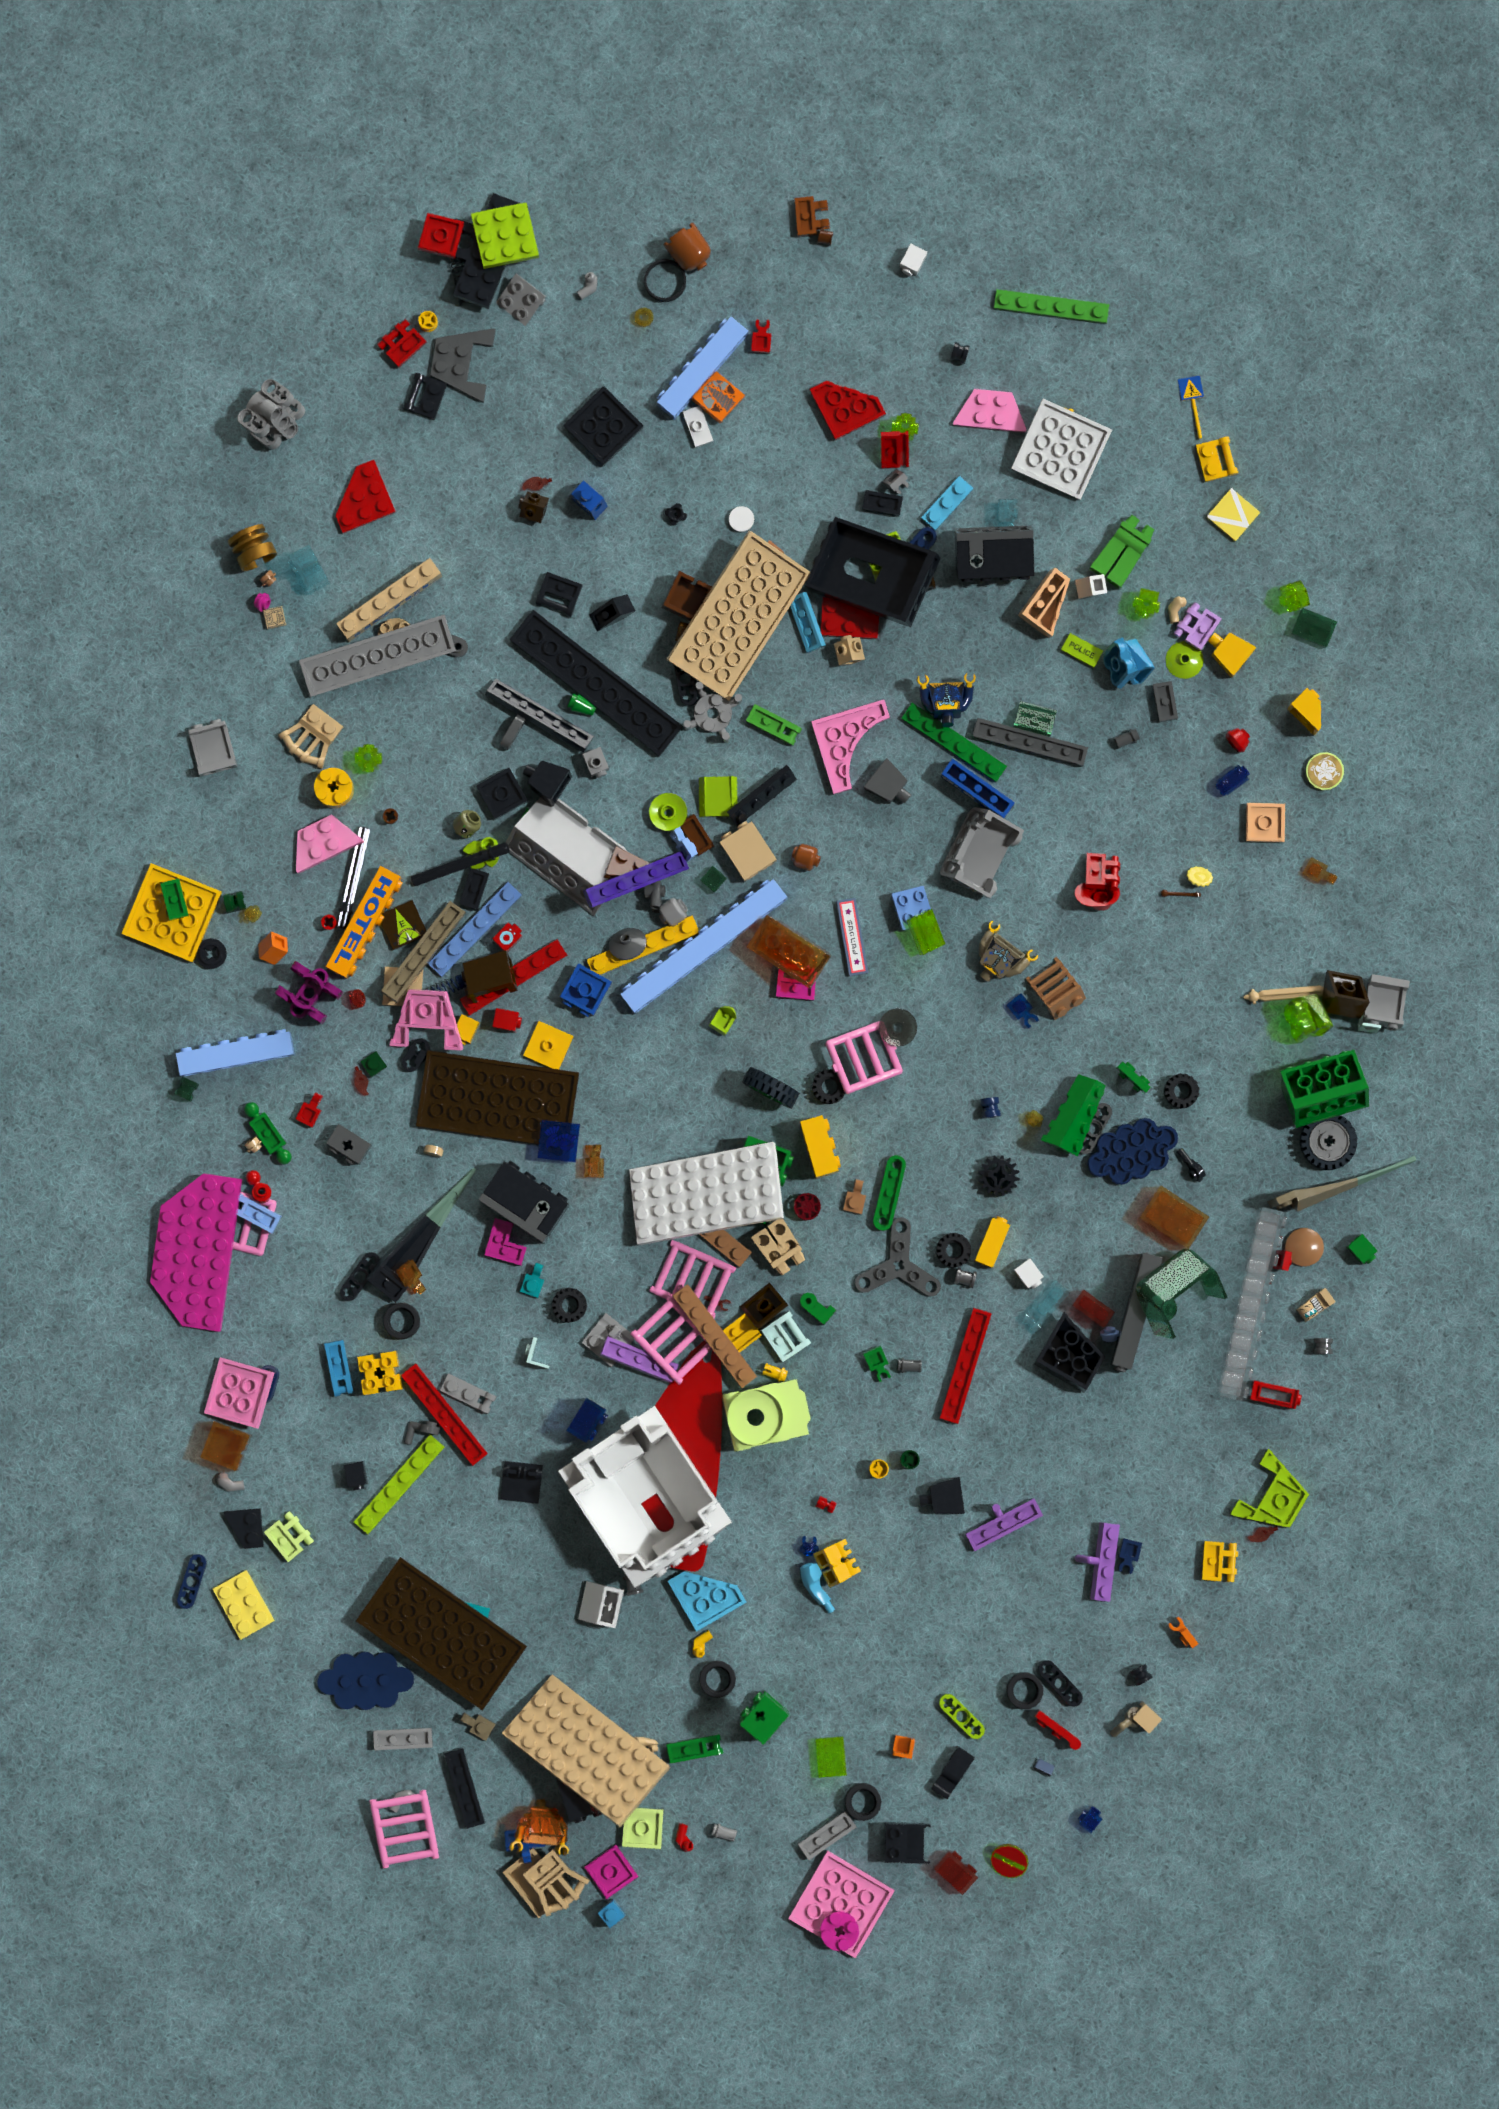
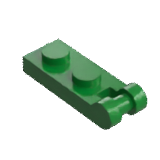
[667,1734,723,1764]

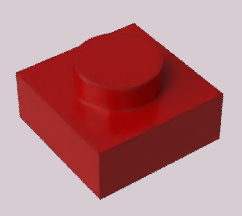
[1272,1250,1292,1271]

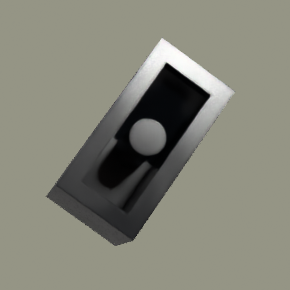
[589,594,636,632]

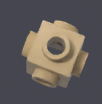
[834,635,865,666]

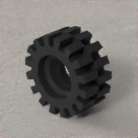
[812,1069,845,1104]
[1164,1073,1200,1109]
[936,1233,971,1268]
[552,1288,587,1323]

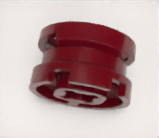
[794,1193,821,1220]

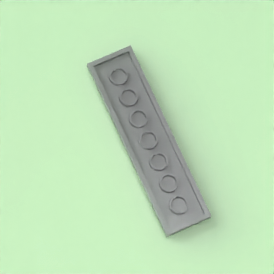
[299,615,456,697]

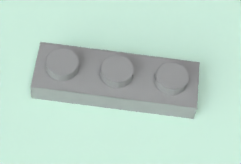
[373,1728,433,1750]
[798,1811,857,1860]

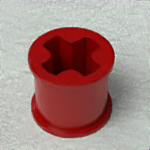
[321,915,337,930]

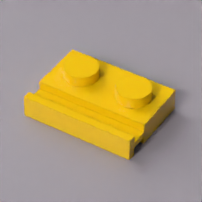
[723,1313,762,1353]

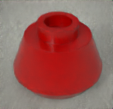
[1225,728,1250,753]

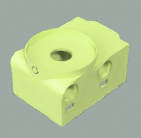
[722,1379,810,1452]

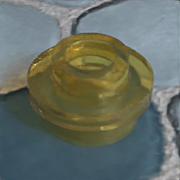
[635,308,654,327]
[244,905,262,923]
[1025,1110,1044,1127]

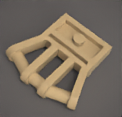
[278,704,344,769]
[523,1849,590,1917]

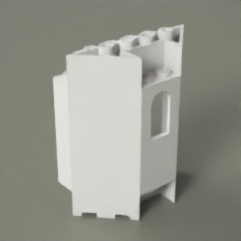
[558,1406,732,1587]

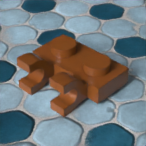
[795,196,830,237]

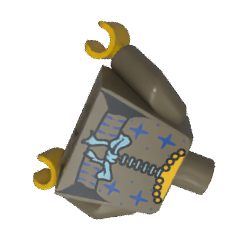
[979,921,1038,982]

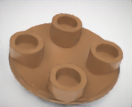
[1285,1228,1324,1266]

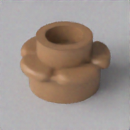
[259,570,276,587]

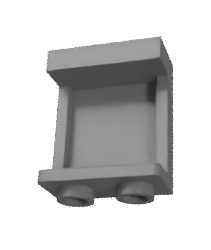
[188,719,238,777]
[1363,974,1410,1031]

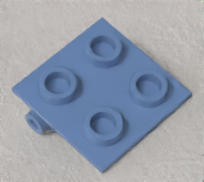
[891,886,935,931]

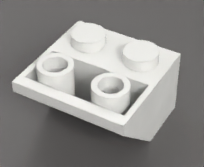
[578,1581,624,1628]

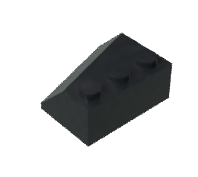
[1034,1312,1105,1393]

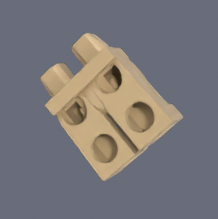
[751,1219,805,1275]

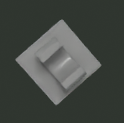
[883,469,909,494]

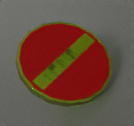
[990,1844,1029,1878]

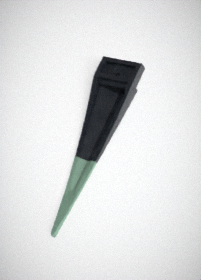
[366,1168,476,1303]

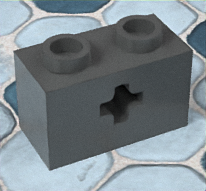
[327,1124,372,1165]

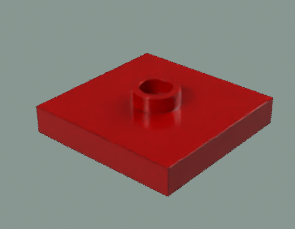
[418,213,464,259]

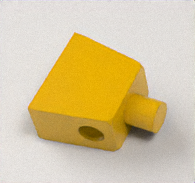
[1208,633,1256,678]

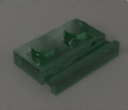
[1291,607,1337,648]
[1013,701,1057,737]

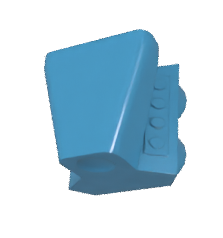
[1103,637,1155,689]

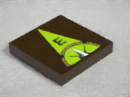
[381,900,426,951]

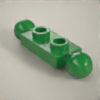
[244,1102,292,1165]

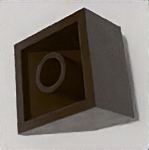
[1322,970,1370,1019]

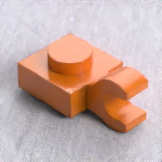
[1168,1617,1198,1648]

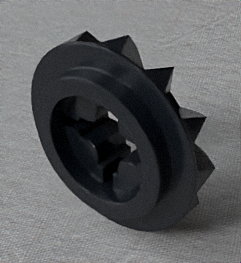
[196,938,227,969]

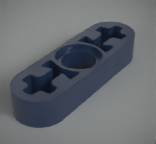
[177,1554,207,1609]

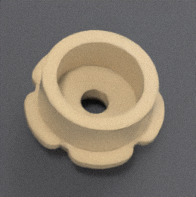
[244,1136,262,1153]

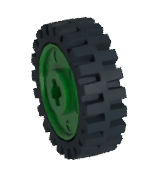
[742,1067,800,1109]

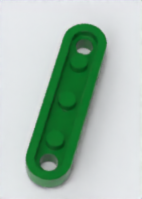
[873,1155,906,1231]

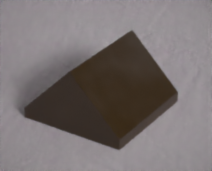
[740,1282,788,1330]

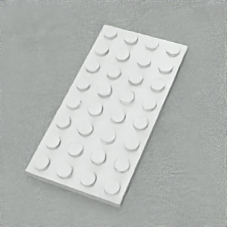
[629,1142,784,1245]

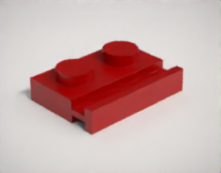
[881,431,909,468]

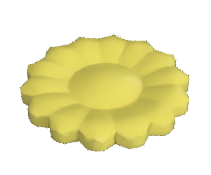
[1187,866,1213,887]

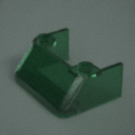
[1136,1249,1228,1339]

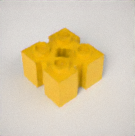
[357,1351,403,1395]

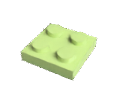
[622,1808,664,1849]

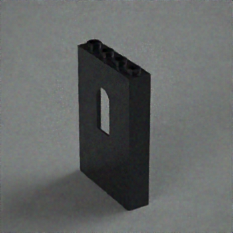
[805,517,941,628]

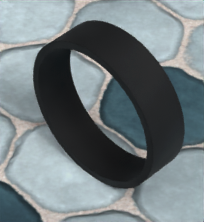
[644,259,686,302]

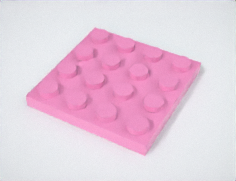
[788,1850,895,1958]

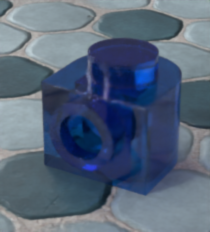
[1078,1806,1102,1833]

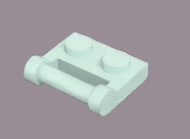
[761,1311,811,1362]

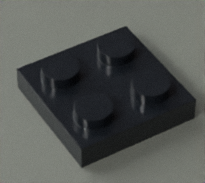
[476,768,528,820]

